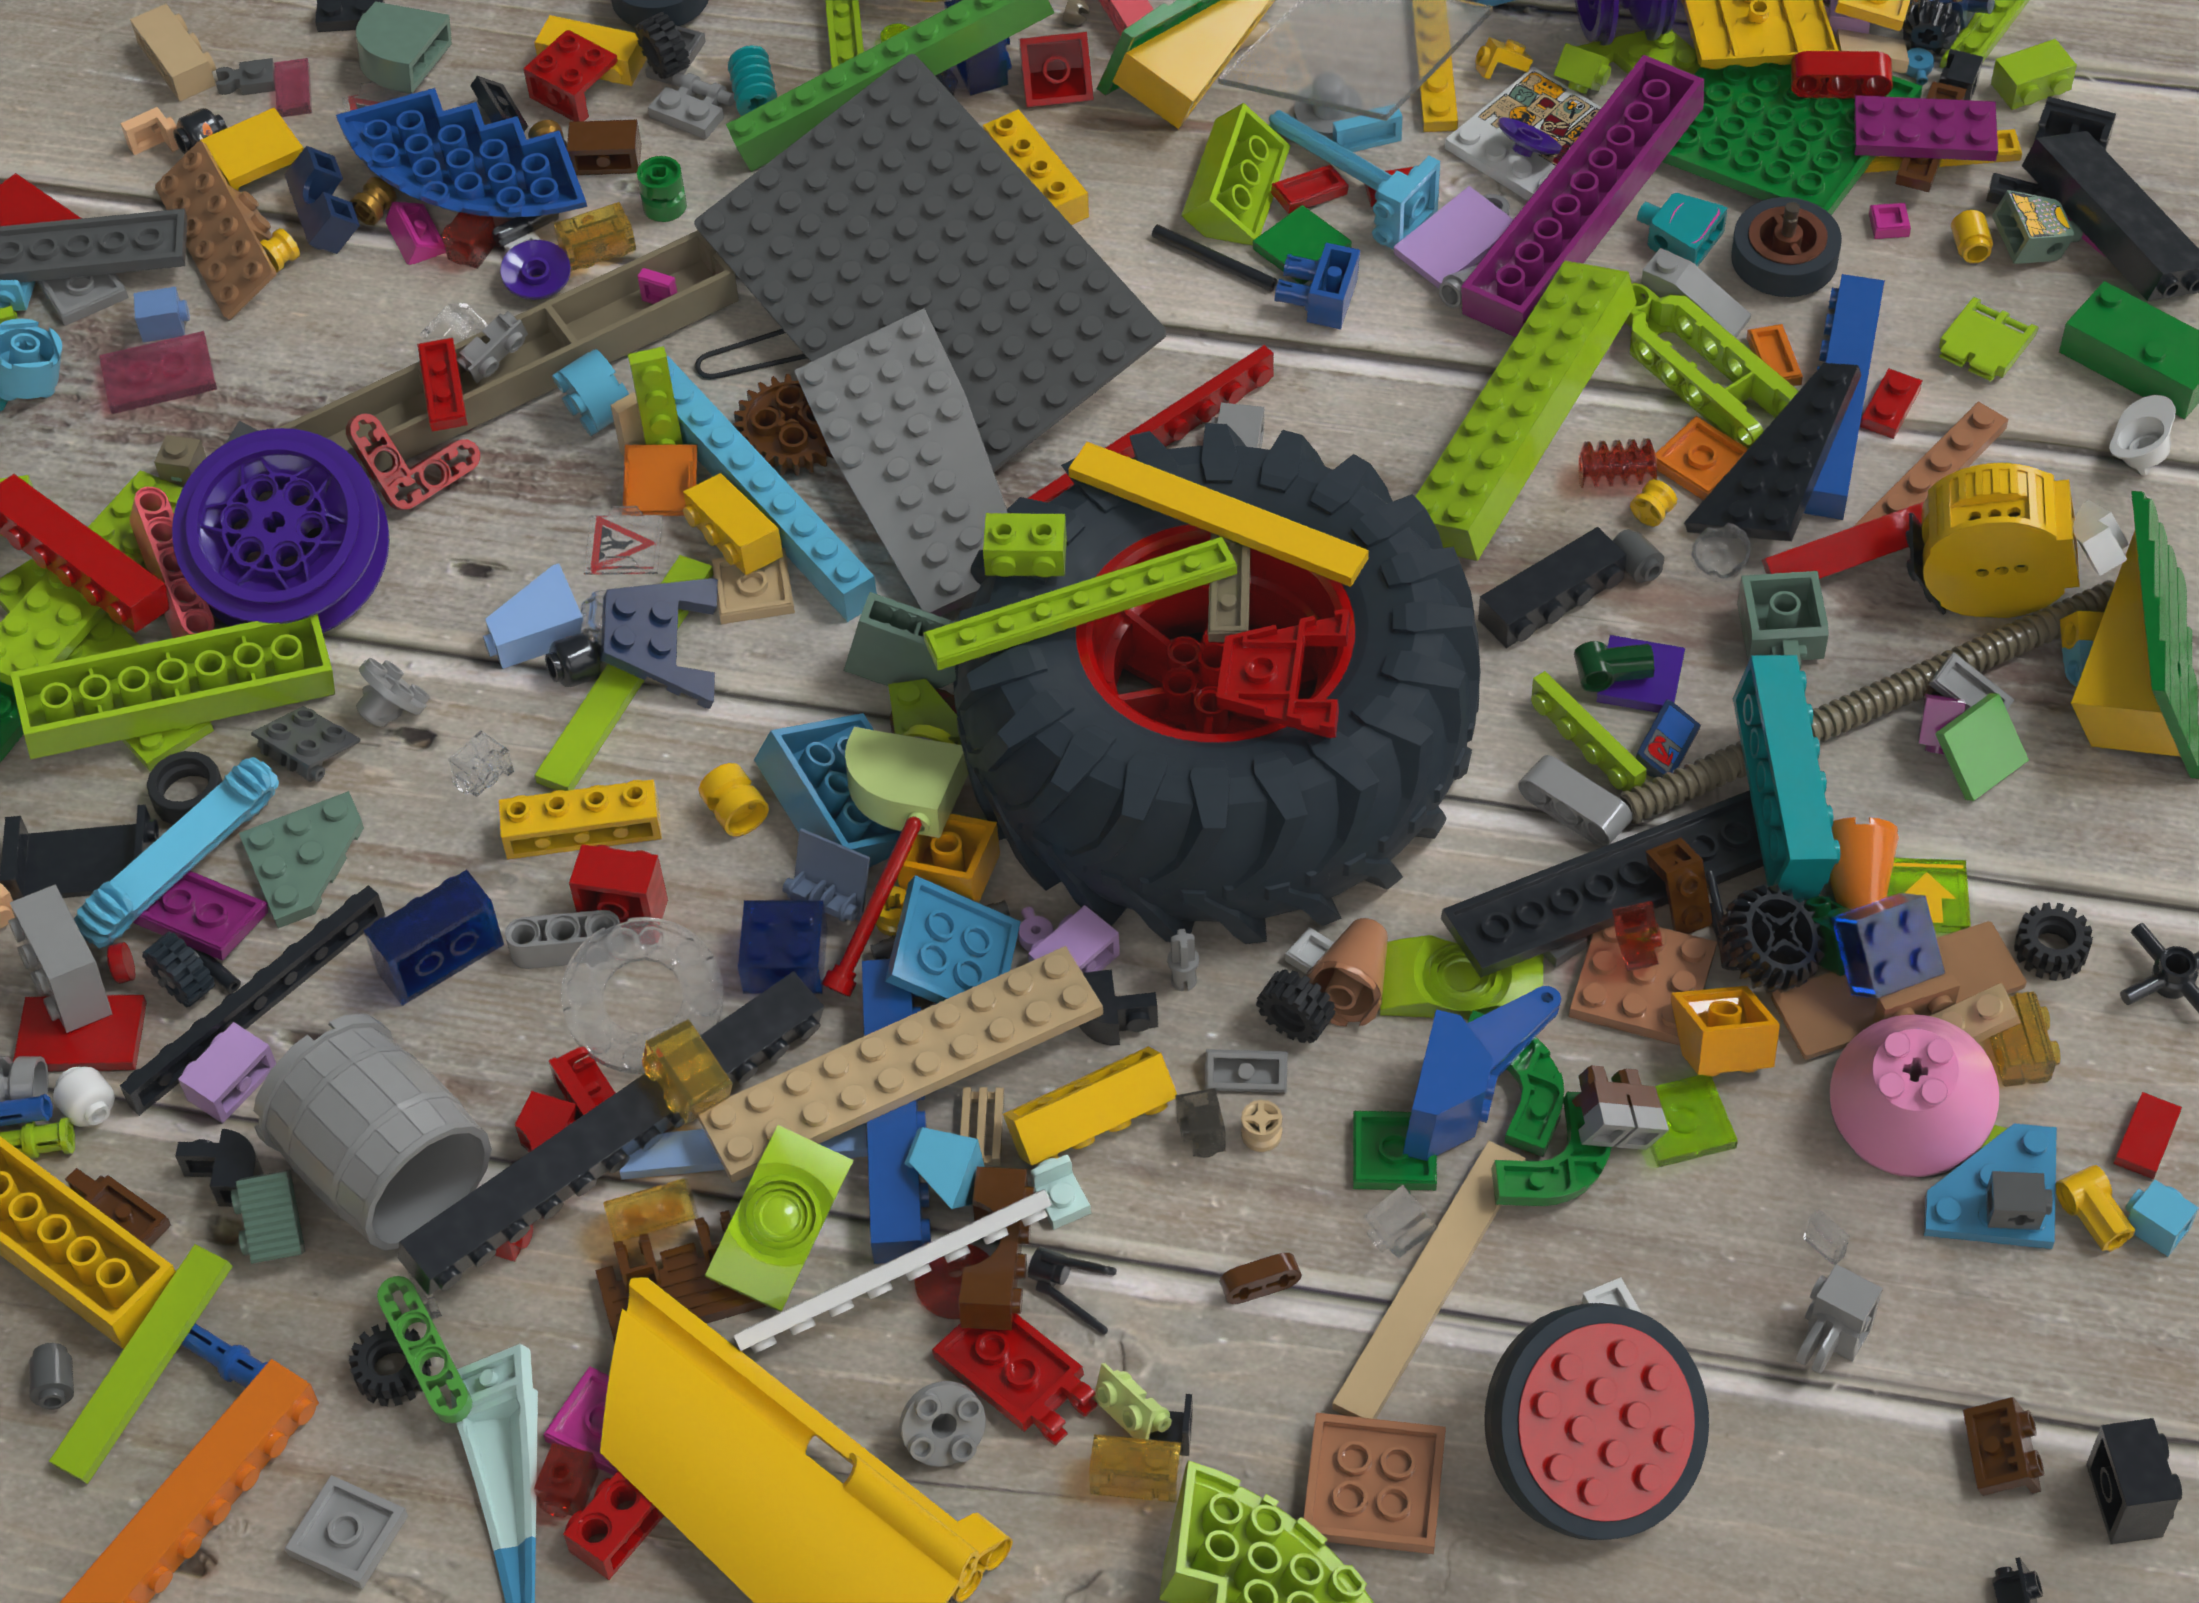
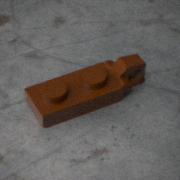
[65,1168,171,1247]

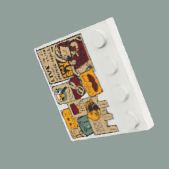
[1445,67,1602,201]

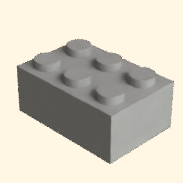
[8,884,112,1033]

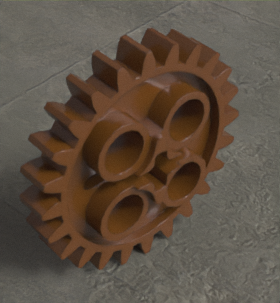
[733,374,834,476]

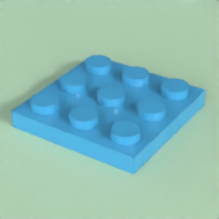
[885,875,1021,1004]

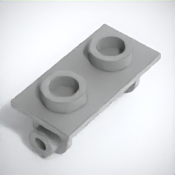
[457,311,528,383]

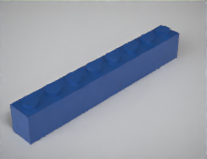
[1803,274,1885,520]
[862,959,931,1264]

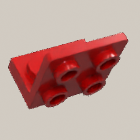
[523,30,618,122]

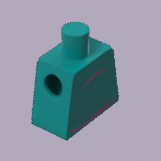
[1637,193,1728,267]

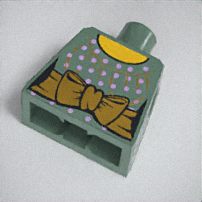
[1992,190,2083,264]

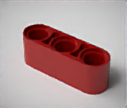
[1791,51,1893,98]

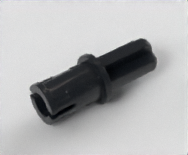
[492,213,559,247]

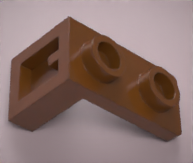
[1645,837,1712,934]

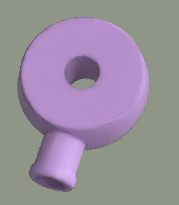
[1018,907,1055,952]

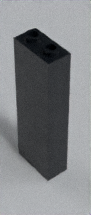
[2022,131,2199,301]

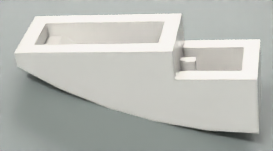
[2073,500,2129,576]

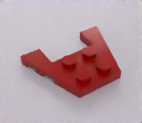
[1216,609,1350,738]

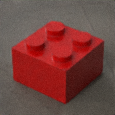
[569,844,668,938]

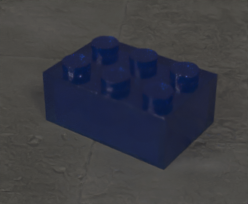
[363,869,504,1006]

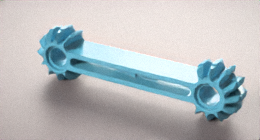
[74,757,279,948]

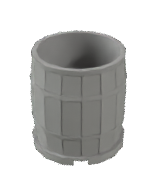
[253,1014,492,1250]

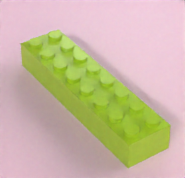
[10,614,336,760]

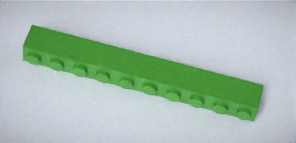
[726,0,1054,172]

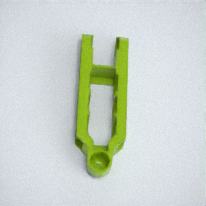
[1625,283,1799,449]

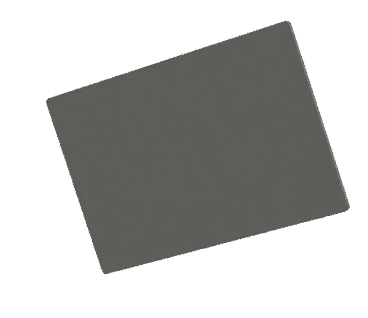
[694,54,1167,472]

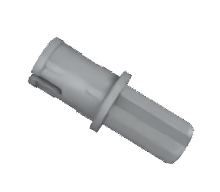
[1167,929,1199,991]

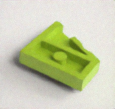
[888,679,961,744]

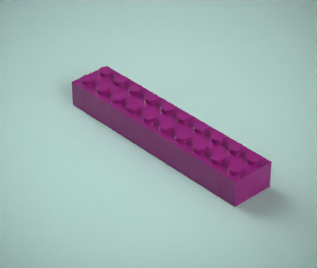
[1461,55,1704,338]

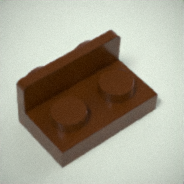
[1963,1397,2045,1496]

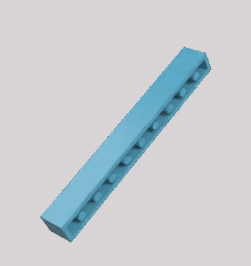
[667,356,877,622]

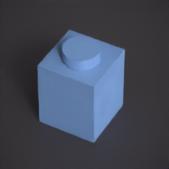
[134,287,190,342]

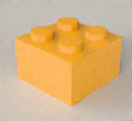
[898,814,1000,903]

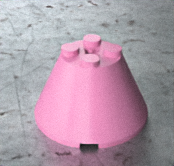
[1830,1015,1999,1177]

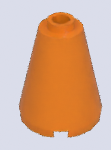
[1829,817,1899,931]

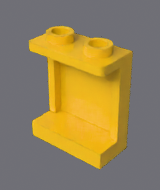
[200,107,304,191]

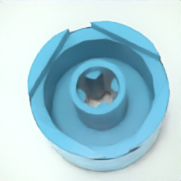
[0,319,62,401]
[552,349,629,436]

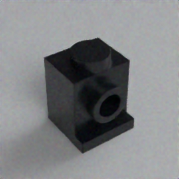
[1939,49,1984,100]

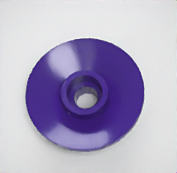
[1497,117,1562,157]
[500,240,571,300]

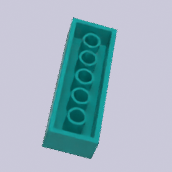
[1732,655,1840,900]

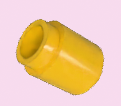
[1951,210,1993,263]

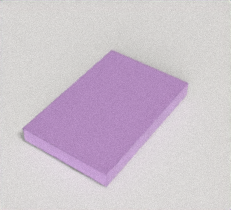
[1394,186,1514,289]

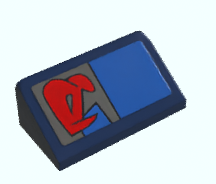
[1636,699,1701,778]

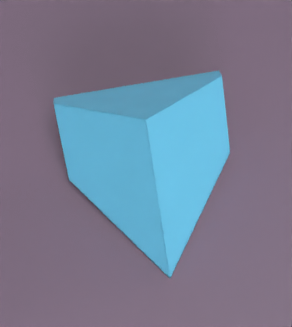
[904,1127,985,1209]

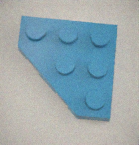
[1924,1123,2057,1249]

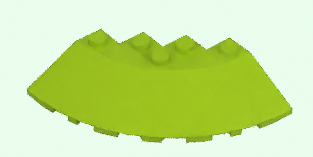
[1159,1460,1374,1603]

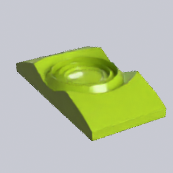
[1380,935,1544,1020]
[705,1125,854,1312]

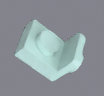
[1031,1155,1091,1230]

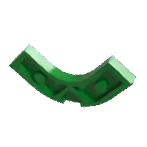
[1467,1010,1564,1157]
[1491,1091,1612,1206]

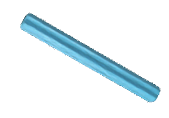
[1269,110,1392,190]

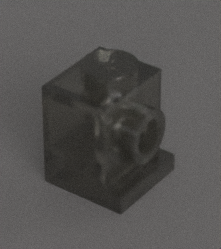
[1175,1088,1226,1158]

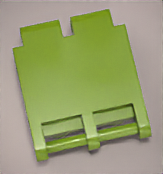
[1939,297,2039,381]

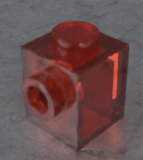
[442,212,496,269]
[534,1443,599,1518]

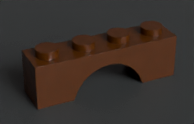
[959,1167,1035,1331]

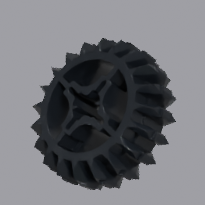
[1718,884,1826,993]

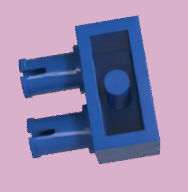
[1274,243,1360,330]

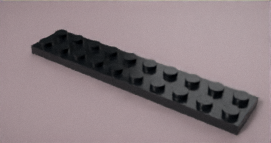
[1441,790,1764,978]

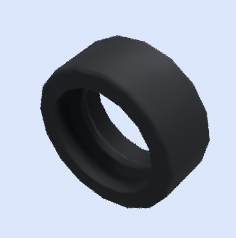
[147,751,223,825]

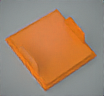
[622,445,698,516]

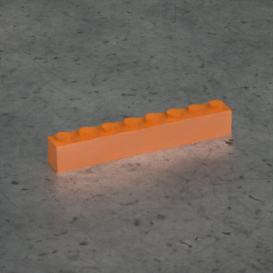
[59,1358,319,1603]

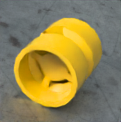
[698,763,769,837]

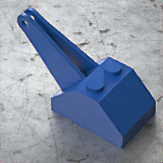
[1402,986,1561,1161]

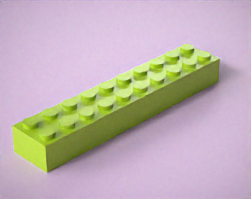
[1415,260,1637,561]

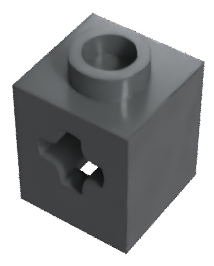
[1986,1171,2053,1230]

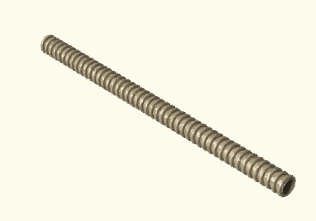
[1620,580,2115,824]

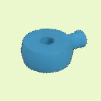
[1905,48,1934,85]

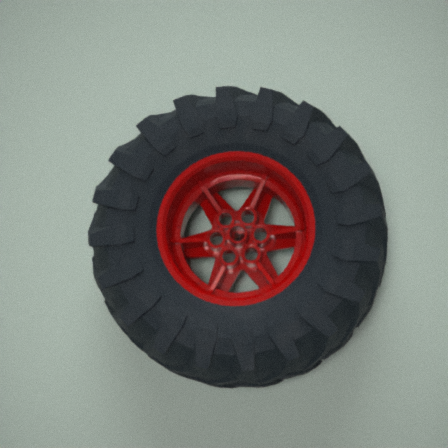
[953,423,1481,944]

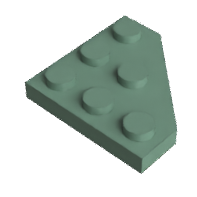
[239,791,364,928]

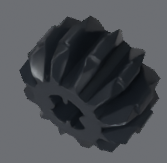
[1902,0,1961,55]

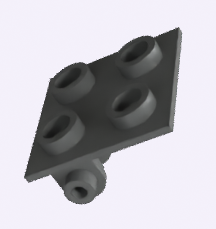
[251,706,361,782]

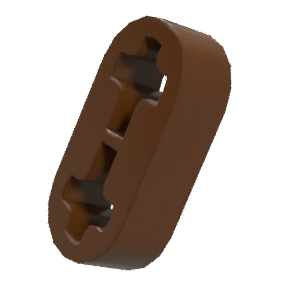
[1219,1253,1302,1304]

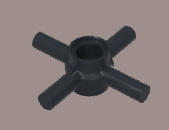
[2120,923,2199,1013]

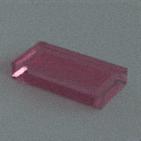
[274,58,312,117]

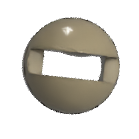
[1062,0,1090,25]

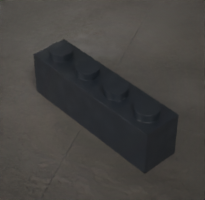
[1478,527,1627,648]

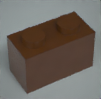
[567,119,642,175]

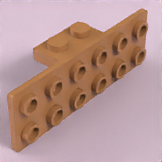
[155,141,277,320]
[1771,921,2027,1060]

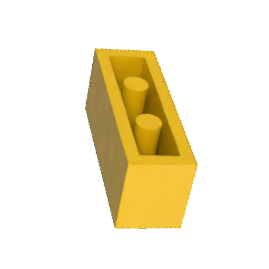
[534,15,647,86]
[683,473,783,575]

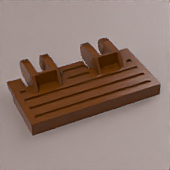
[595,1210,767,1343]

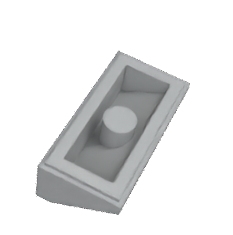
[1205,1049,1288,1093]

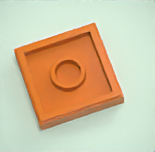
[1650,416,1748,500]

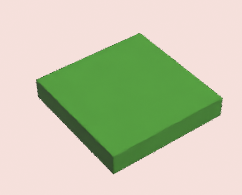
[1935,693,2029,801]

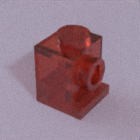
[1612,901,1663,971]

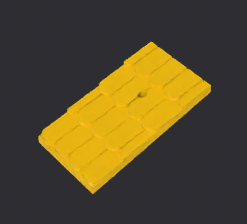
[1681,0,1839,69]

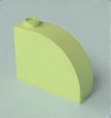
[845,727,968,838]

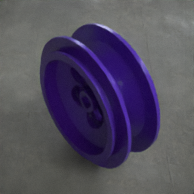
[172,428,390,633]

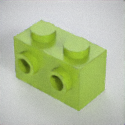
[983,513,1067,577]

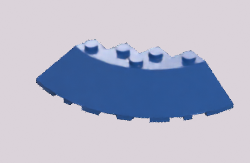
[336,88,587,217]

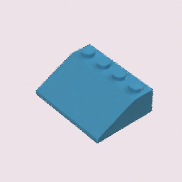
[754,713,902,868]

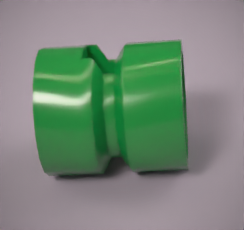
[636,156,687,222]

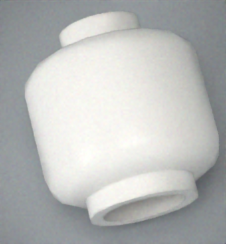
[53,1067,115,1127]

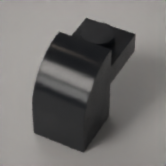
[1079,969,1158,1046]
[175,1129,264,1207]

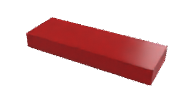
[417,337,468,432]

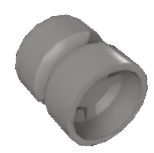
[0,1056,49,1102]

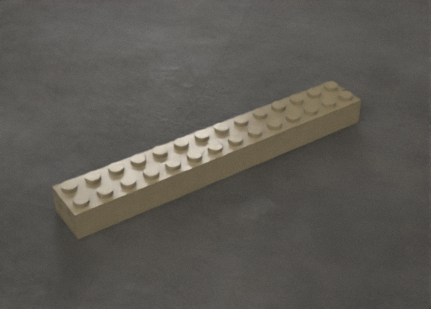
[278,230,739,506]

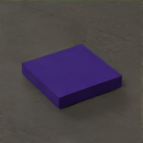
[1596,635,1685,713]

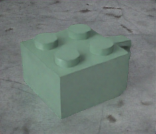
[1737,571,1829,670]

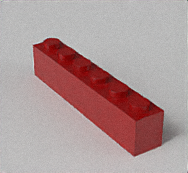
[0,474,170,633]

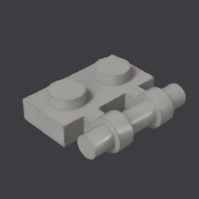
[648,72,735,139]

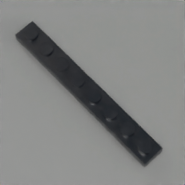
[120,885,386,1116]

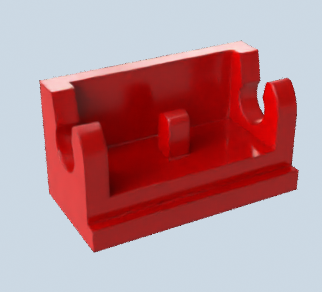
[548,1046,616,1117]

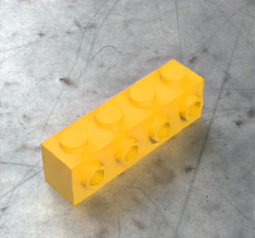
[983,109,1089,225]
[499,779,662,860]
[1003,1046,1178,1166]

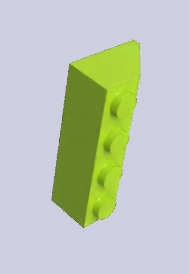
[1181,103,1291,246]

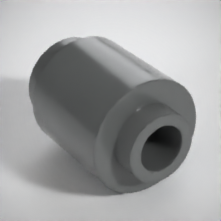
[1613,529,1664,583]
[29,1343,74,1410]

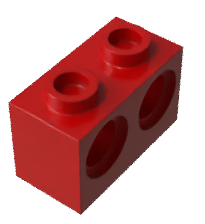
[563,1471,664,1580]

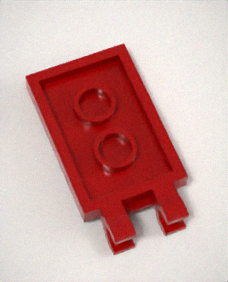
[932,1314,1098,1446]

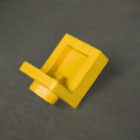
[1475,37,1533,79]

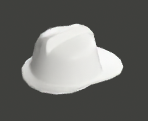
[2109,395,2176,476]

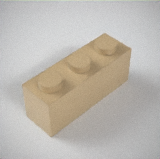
[130,4,216,101]

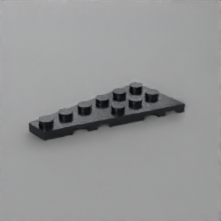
[1684,363,1861,542]

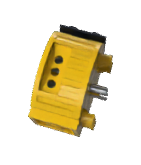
[1906,463,2080,618]

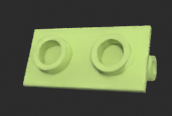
[1093,1363,1172,1447]

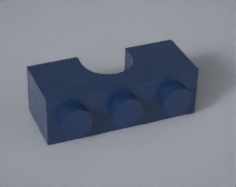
[284,146,360,254]

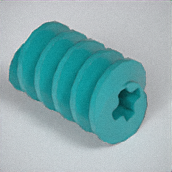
[728,45,777,116]

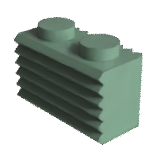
[231,1169,306,1264]

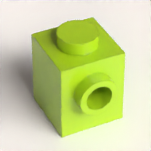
[1554,43,1611,94]

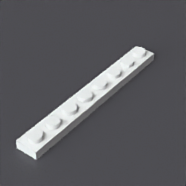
[734,1189,1052,1354]

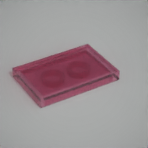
[99,331,217,414]

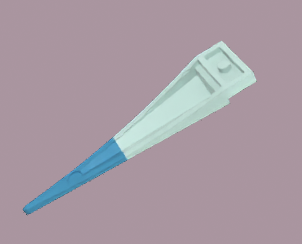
[451,1344,538,1603]

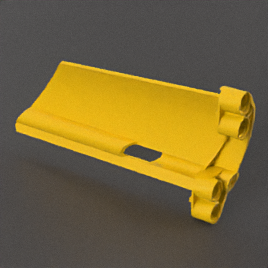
[600,1277,1013,1603]

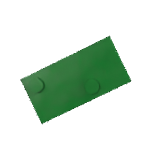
[2059,281,2199,419]

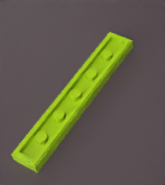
[49,1244,233,1484]

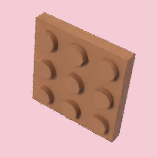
[1569,919,1717,1046]
[1303,1413,1446,1554]

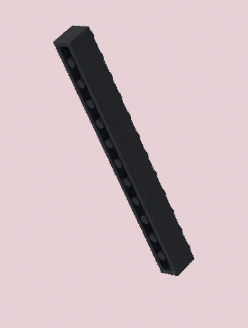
[397,971,824,1296]

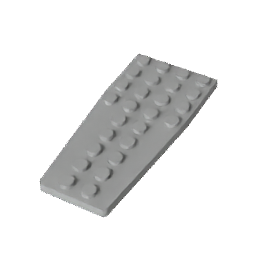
[794,308,1008,617]

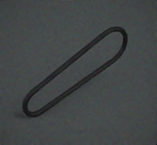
[695,329,807,379]

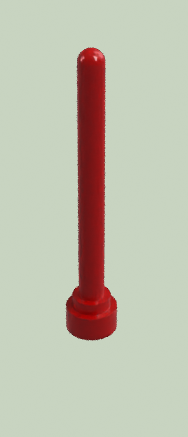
[821,816,922,998]

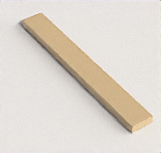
[1332,1141,1526,1419]

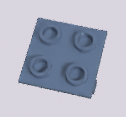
[782,828,870,922]

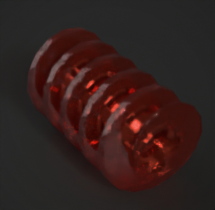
[1578,438,1657,488]

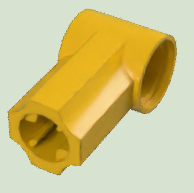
[2056,1165,2135,1252]

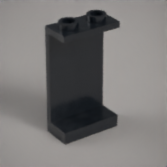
[0,804,159,901]

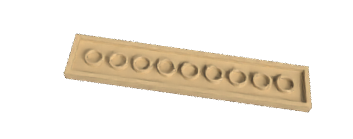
[697,946,1103,1183]

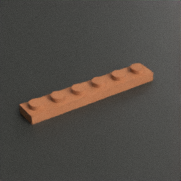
[1853,401,2009,527]

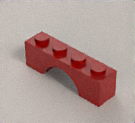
[494,1091,580,1262]

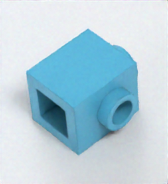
[2125,1180,2199,1257]

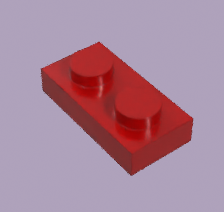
[1860,368,1923,439]

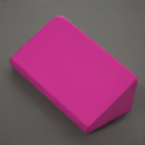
[385,202,447,265]

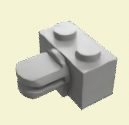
[1796,1264,1883,1374]

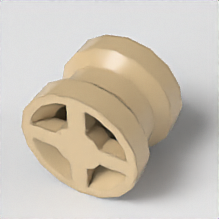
[1241,1100,1282,1152]

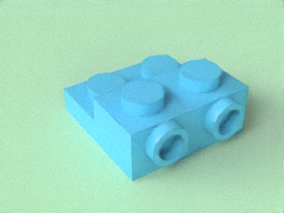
[1372,155,1440,250]

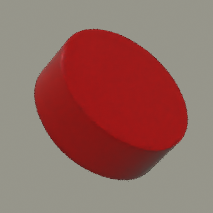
[107,942,136,984]

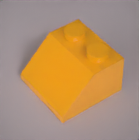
[1671,985,1780,1076]

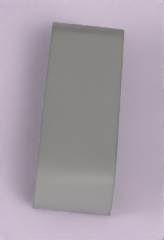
[1518,755,1633,847]
[505,910,625,969]

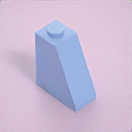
[483,563,587,669]

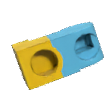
[2060,611,2104,687]

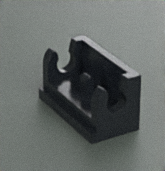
[2034,96,2116,150]

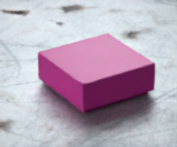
[1869,203,1911,239]
[637,268,677,304]

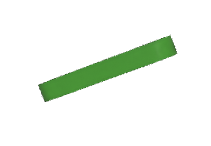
[377,1276,473,1423]

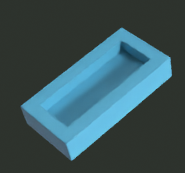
[1332,107,1403,152]

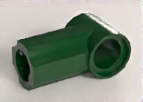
[1574,641,1655,692]

